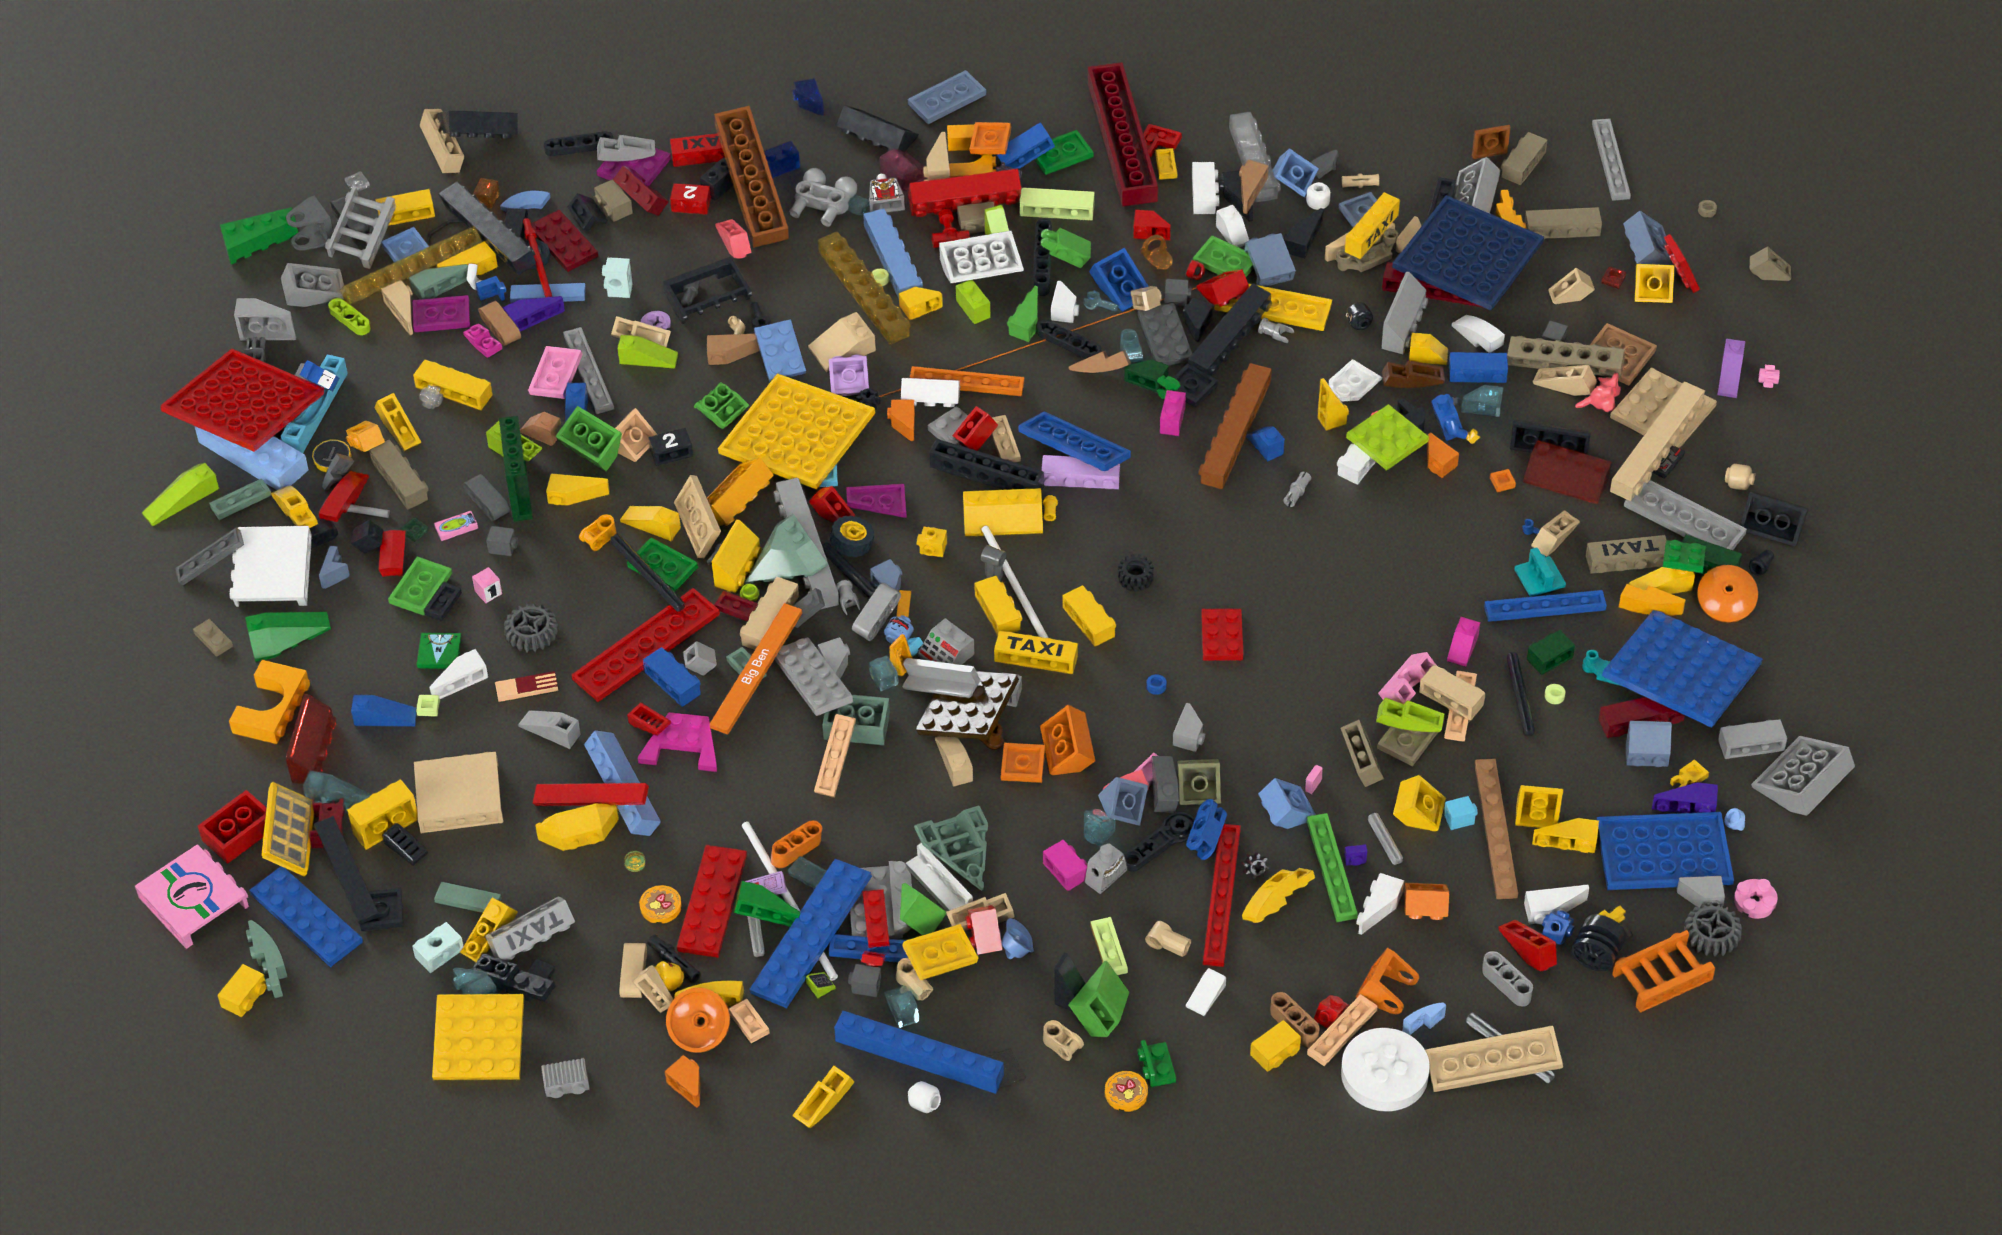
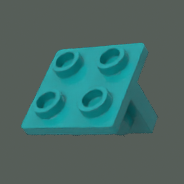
[1514,547,1566,597]

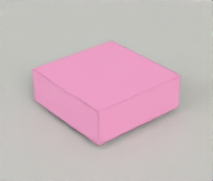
[1305,765,1323,794]

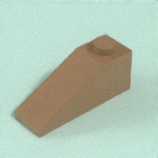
[1239,159,1269,214]
[707,334,760,365]

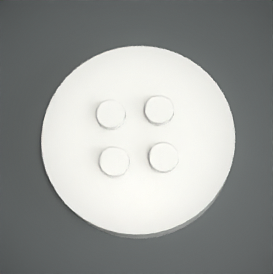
[1341,1028,1429,1111]

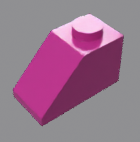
[1447,617,1480,667]

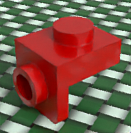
[1314,995,1349,1029]

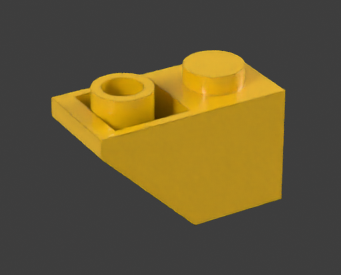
[899,287,943,320]

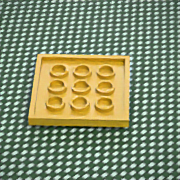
[432,994,524,1080]

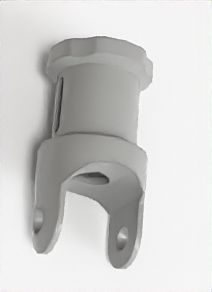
[1258,318,1294,343]
[836,580,860,615]

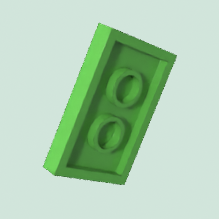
[1193,236,1254,277]
[388,557,452,615]

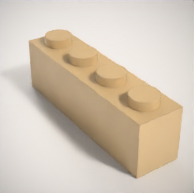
[420,109,464,173]
[740,577,799,650]

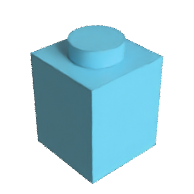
[1444,796,1478,830]

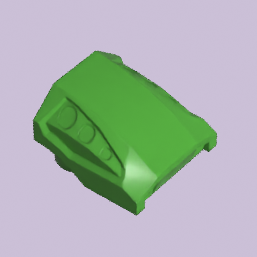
[694,382,749,429]

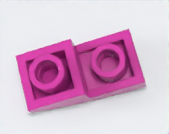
[463,323,503,358]

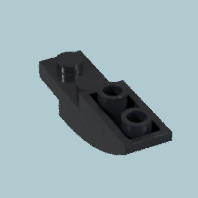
[472,954,556,1002]

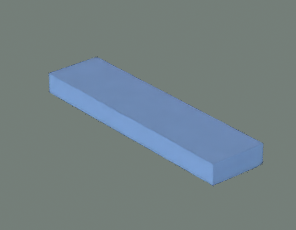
[510,283,586,303]

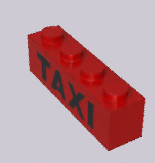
[670,133,725,167]

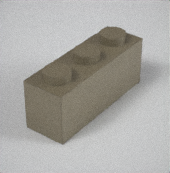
[1501,132,1547,185]
[1341,720,1384,787]

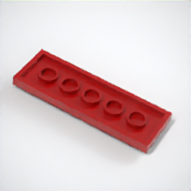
[677,845,747,958]

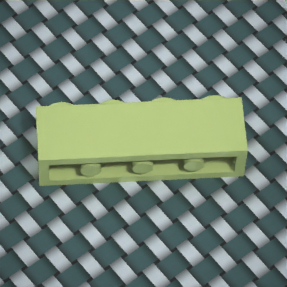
[1020,188,1094,220]

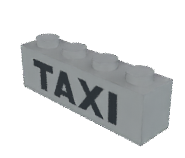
[485,896,575,961]

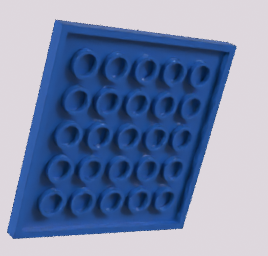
[1602,610,1763,728]

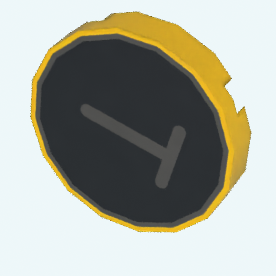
[312,440,351,472]

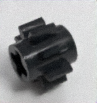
[857,388,880,410]
[1242,851,1269,879]

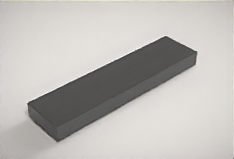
[175,527,244,585]

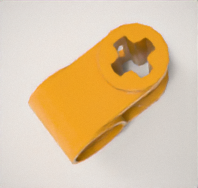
[579,514,617,551]

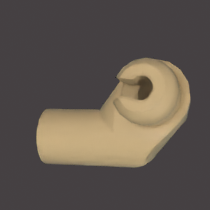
[728,316,745,334]

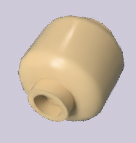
[1725,464,1755,490]

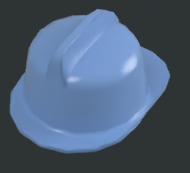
[1001,918,1034,959]

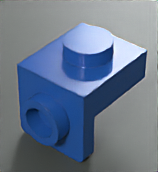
[476,276,506,301]

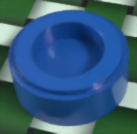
[1146,674,1167,695]

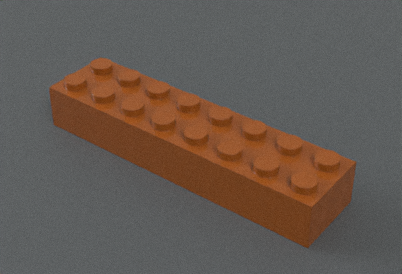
[714,106,789,248]

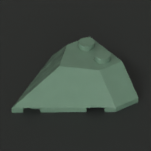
[745,513,828,584]
[914,806,988,891]

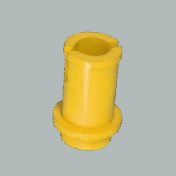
[1043,495,1058,521]

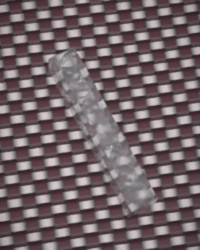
[1229,112,1280,202]

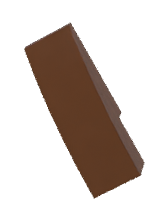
[1382,360,1445,388]

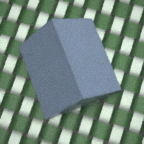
[1098,777,1148,826]

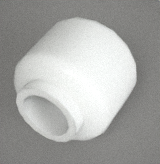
[1306,182,1331,210]
[908,1081,941,1113]

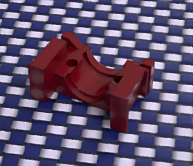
[309,798,346,849]

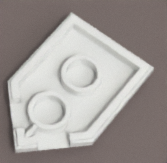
[1329,359,1382,401]

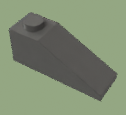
[1152,756,1179,813]

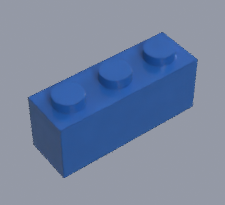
[996,122,1055,170]
[1448,352,1508,383]
[643,647,701,707]

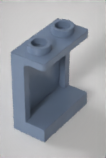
[1244,233,1296,287]

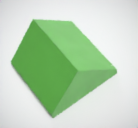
[900,883,946,935]

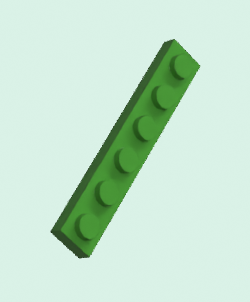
[1307,813,1358,922]

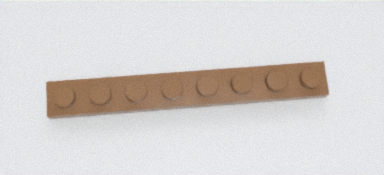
[1474,759,1518,899]

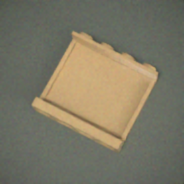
[414,751,503,833]

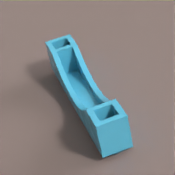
[281,354,348,453]

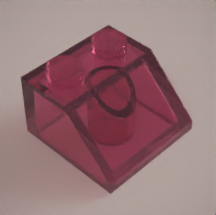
[880,148,926,191]

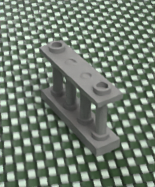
[325,186,396,269]

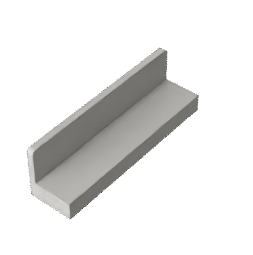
[902,658,981,698]

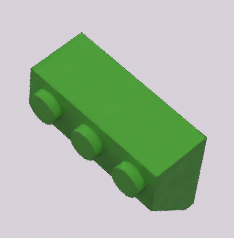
[555,406,622,471]

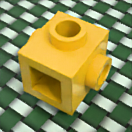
[917,527,947,557]

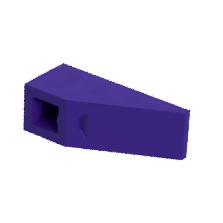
[1652,782,1718,813]

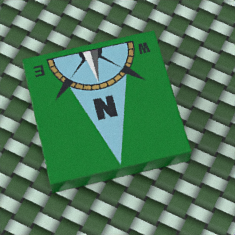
[417,633,462,669]

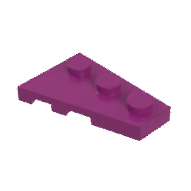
[846,484,907,518]

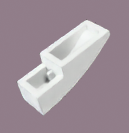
[1452,315,1505,353]

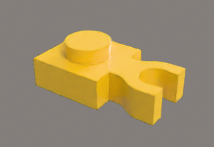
[1670,759,1709,787]

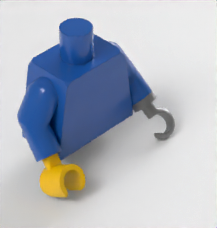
[1431,394,1480,444]

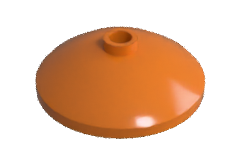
[1697,565,1758,623]
[666,988,730,1053]

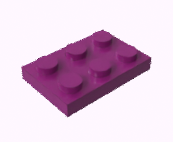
[413,295,470,332]

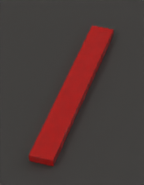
[1203,824,1241,967]

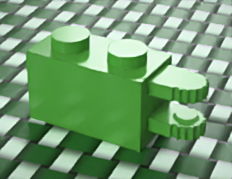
[1041,228,1091,268]

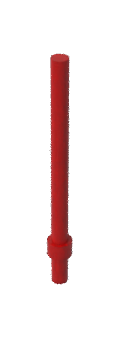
[523,218,553,297]

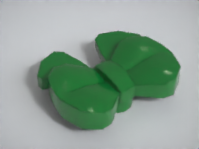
[1157,375,1180,399]

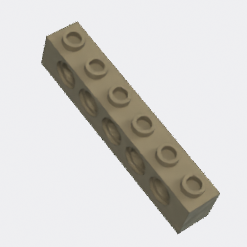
[1507,336,1625,378]

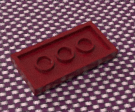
[531,209,599,272]

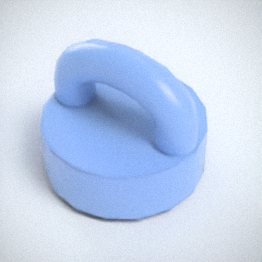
[1724,808,1745,831]

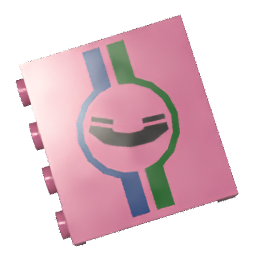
[135,844,249,949]

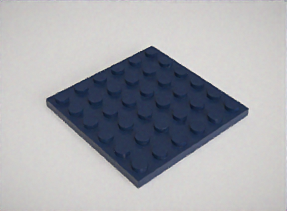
[1392,195,1544,311]

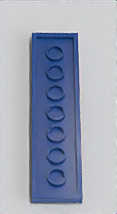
[749,859,872,1008]

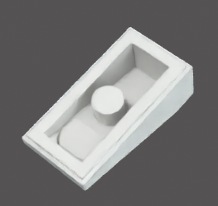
[1186,968,1226,1016]

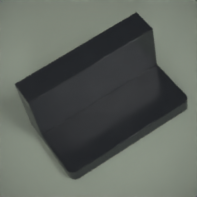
[567,193,608,231]

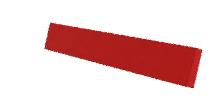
[533,783,649,806]

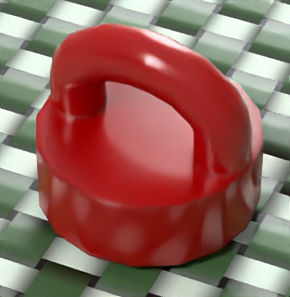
[1186,260,1205,280]

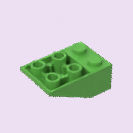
[1068,961,1129,1037]

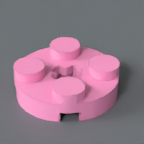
[1734,879,1778,919]

